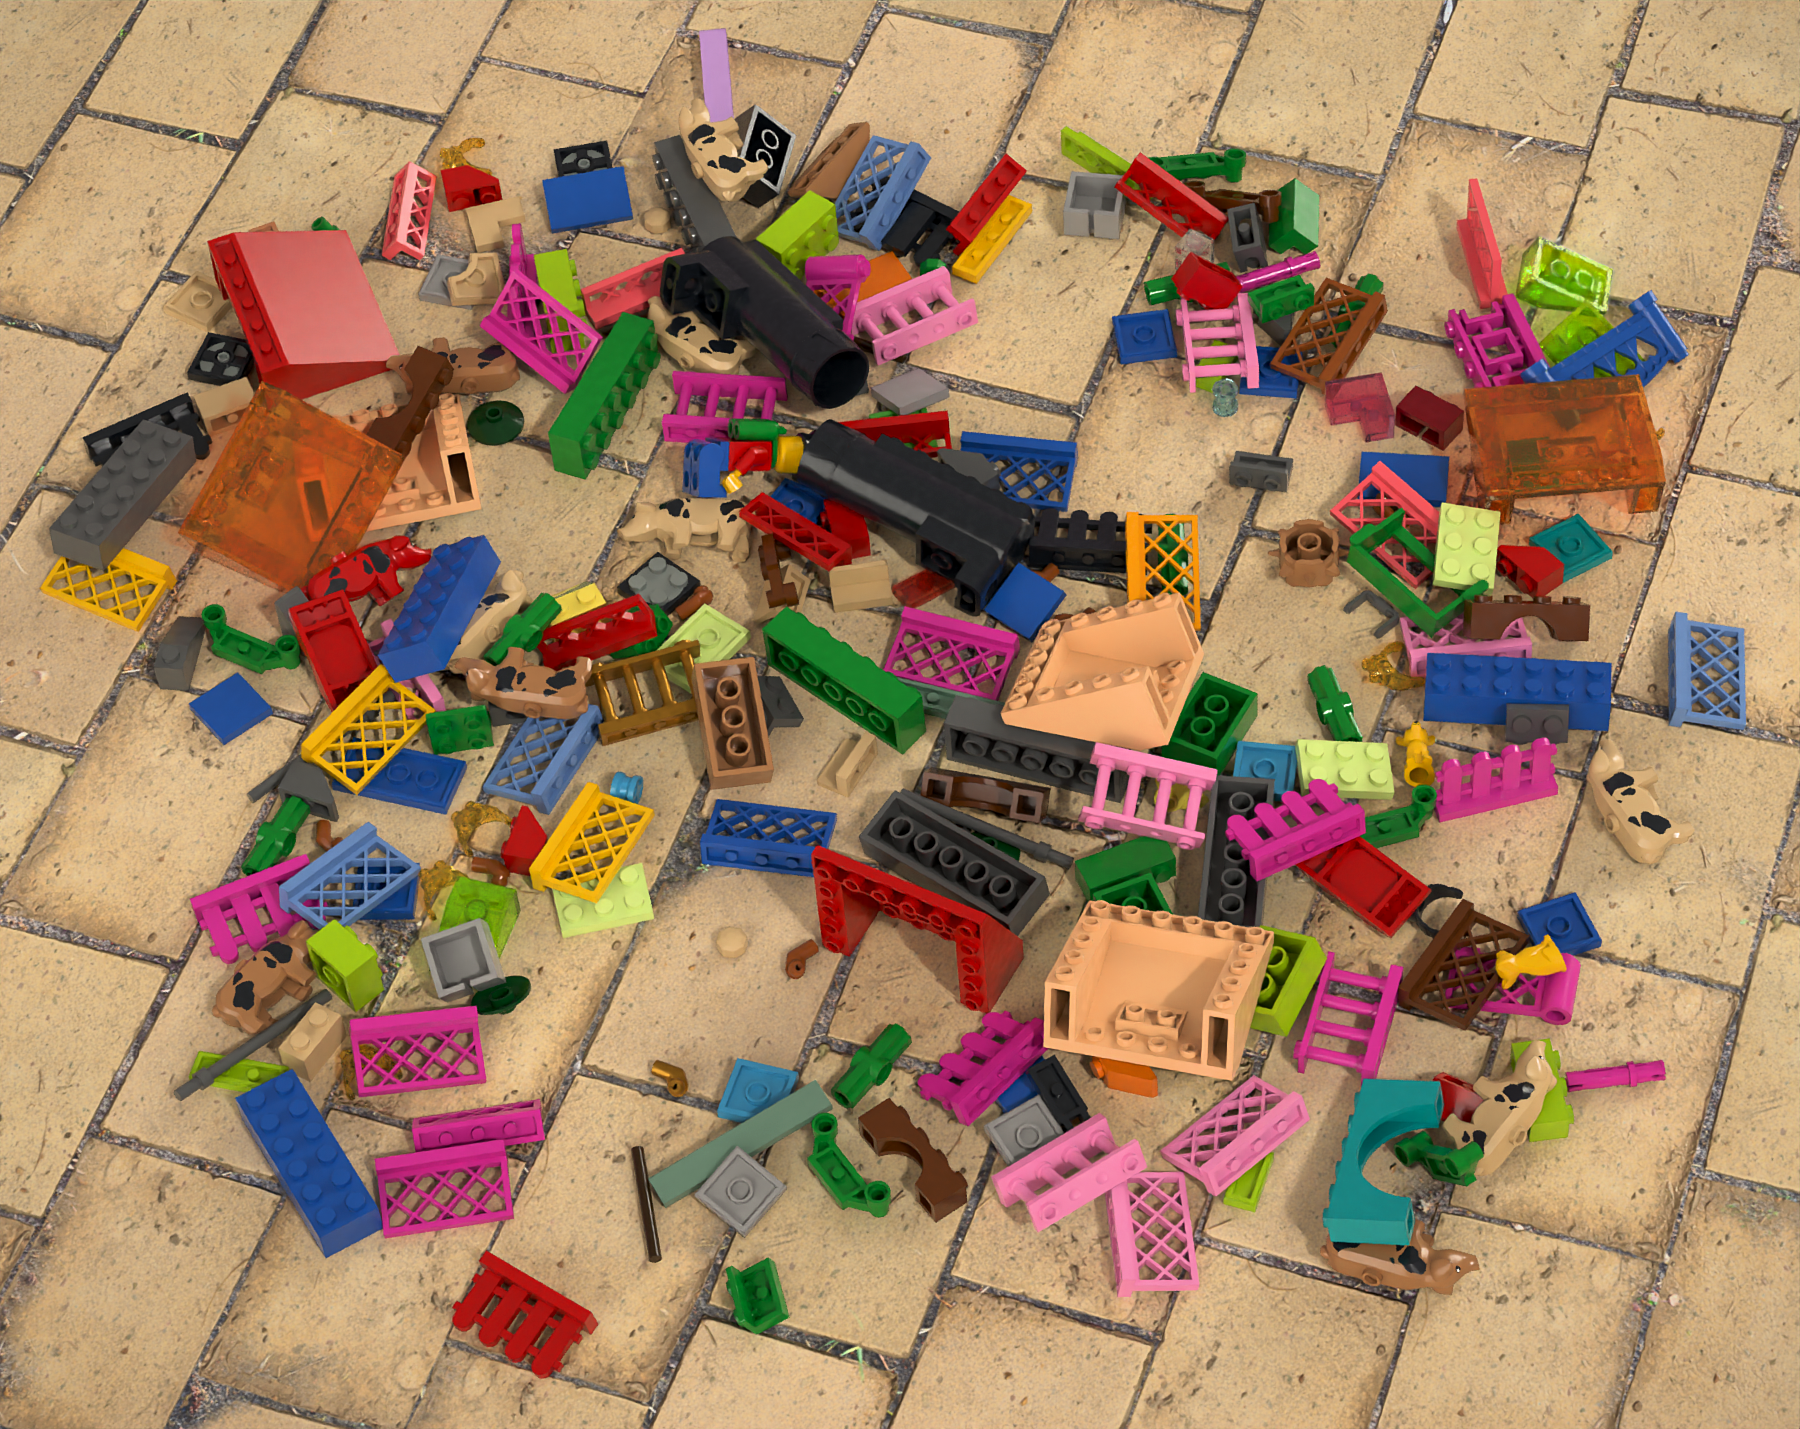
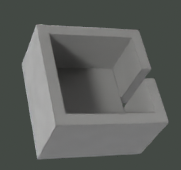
[1063,171,1127,239]
[421,918,506,1003]

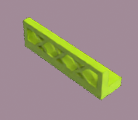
[1061,126,1152,200]

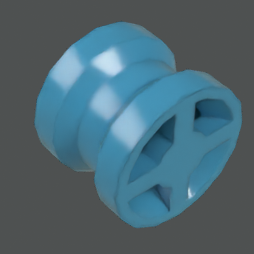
[610,771,643,804]

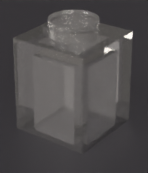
[1175,229,1214,270]

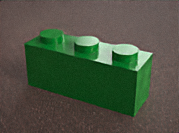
[1075,836,1176,902]

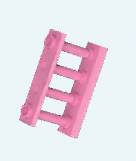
[846,266,978,366]
[1176,292,1259,393]
[1078,742,1218,850]
[991,1113,1147,1232]

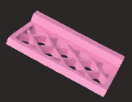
[1400,612,1532,680]
[1160,1075,1310,1196]
[1105,1172,1199,1297]

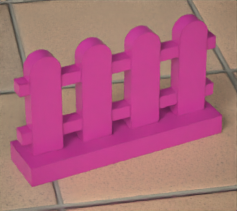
[507,223,538,336]
[1434,738,1558,823]
[1225,779,1366,882]
[190,854,328,964]
[918,1011,1049,1126]

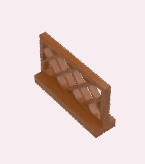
[1270,277,1388,398]

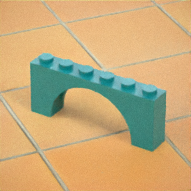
[1323,1079,1444,1245]

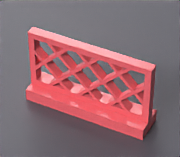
[1456,178,1508,309]
[1330,461,1439,589]

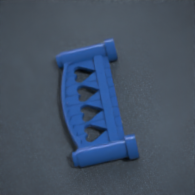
[1520,290,1689,434]

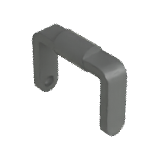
[1343,590,1399,639]

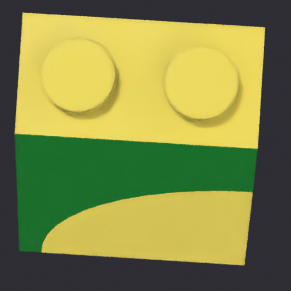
[547,581,610,643]

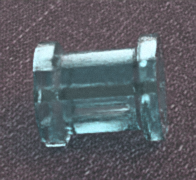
[1212,379,1238,417]

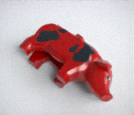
[301,535,432,606]

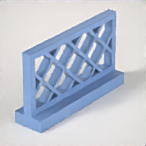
[834,135,931,251]
[1668,612,1746,730]
[483,704,604,815]
[279,822,421,930]

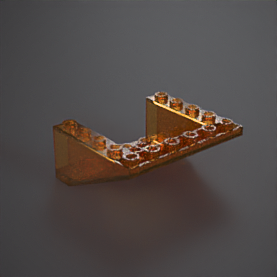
[1463,374,1666,525]
[178,381,406,594]

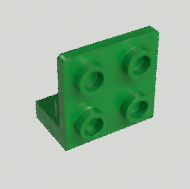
[426,705,494,755]

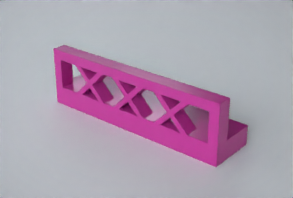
[412,1099,545,1152]

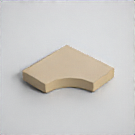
[447,252,505,306]

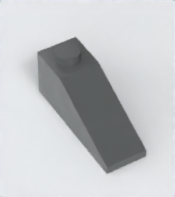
[153,616,206,691]

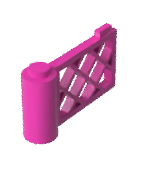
[805,254,871,340]
[1445,947,1581,1025]

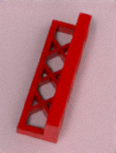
[1114,152,1229,254]
[946,153,1027,257]
[838,411,952,458]
[739,492,852,571]
[537,594,657,671]

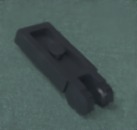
[1026,1054,1091,1133]

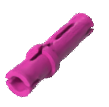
[1236,251,1321,293]
[1565,1060,1666,1093]

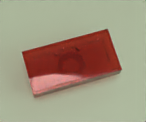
[892,569,955,609]

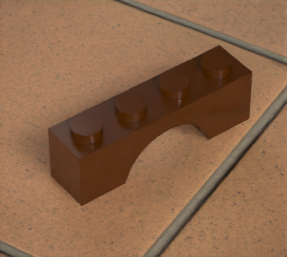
[362,346,454,466]
[1463,594,1590,641]
[920,767,1051,823]
[858,1098,968,1223]

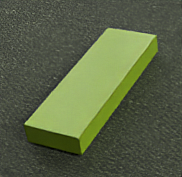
[189,1051,289,1093]

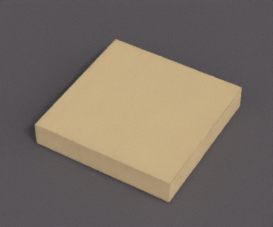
[163,271,233,333]

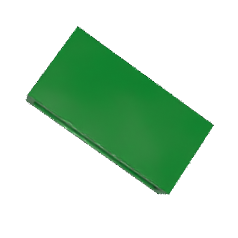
[1269,178,1320,254]

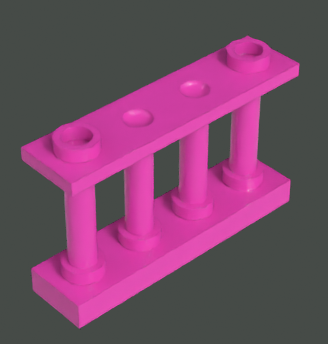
[662,371,788,443]
[1293,951,1404,1086]

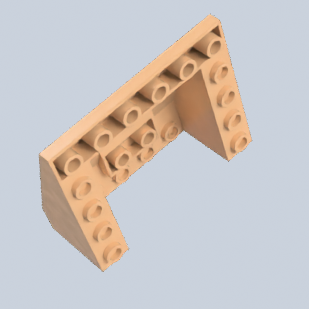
[291,393,482,543]
[1000,592,1204,751]
[1043,900,1274,1081]

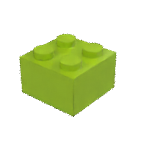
[306,919,384,1013]

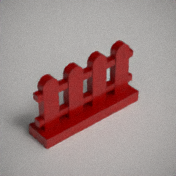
[452,1250,599,1379]

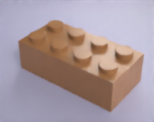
[691,657,774,790]

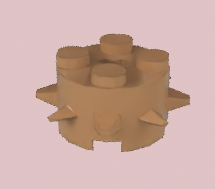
[1268,519,1349,588]

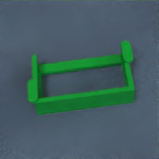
[1346,508,1489,638]

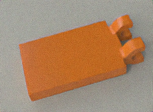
[814,251,912,319]

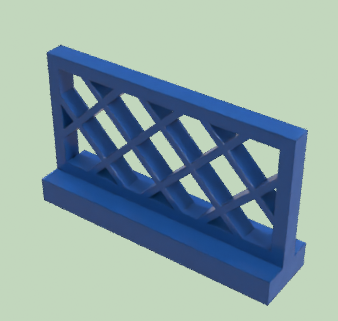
[960,431,1078,512]
[700,799,837,877]

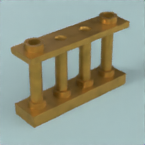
[585,640,700,746]

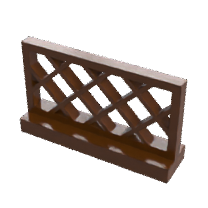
[1398,899,1530,1031]

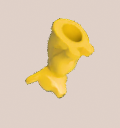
[1395,721,1435,787]
[1495,934,1567,990]

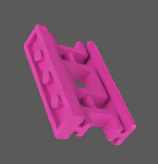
[1444,293,1550,409]

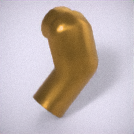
[651,1060,689,1097]

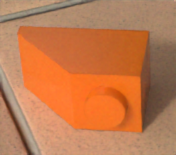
[1090,1056,1158,1098]

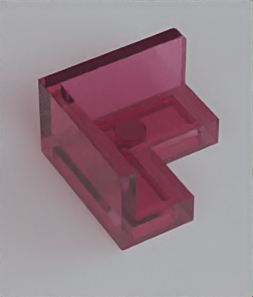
[1325,372,1395,442]

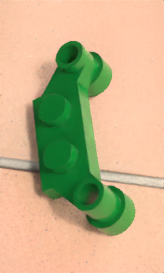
[1149,149,1246,182]
[201,604,301,674]
[1360,785,1437,848]
[807,1113,891,1218]
[1393,1131,1484,1187]

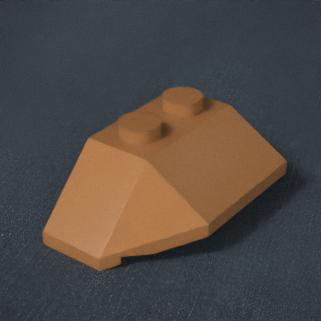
[787,121,870,201]

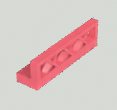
[382,161,437,260]
[581,248,685,330]

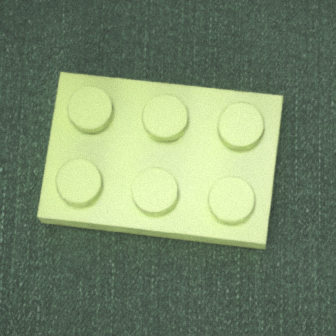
[1432,502,1501,595]
[652,604,751,693]
[1295,739,1395,800]
[553,863,654,938]

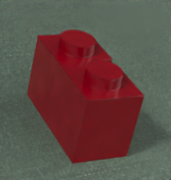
[1395,385,1464,451]

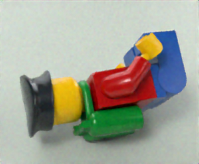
[682,418,816,498]

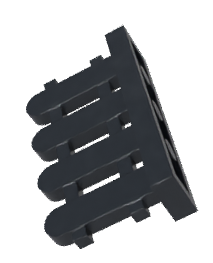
[848,171,959,268]
[83,392,212,466]
[1029,508,1152,575]

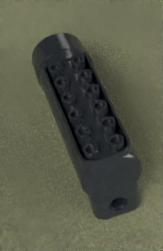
[660,236,869,409]
[797,419,1035,617]

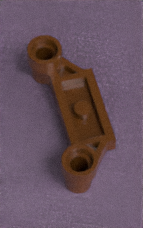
[1183,181,1281,223]
[758,533,800,608]

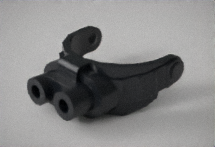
[1408,884,1463,939]

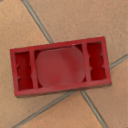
[288,589,388,712]
[1295,836,1432,938]

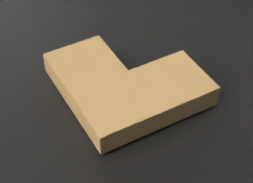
[465,196,526,253]

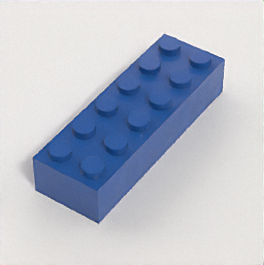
[378,535,501,683]
[1423,653,1612,731]
[235,1069,383,1258]

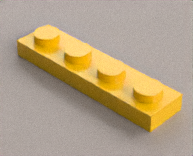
[952,195,1032,284]

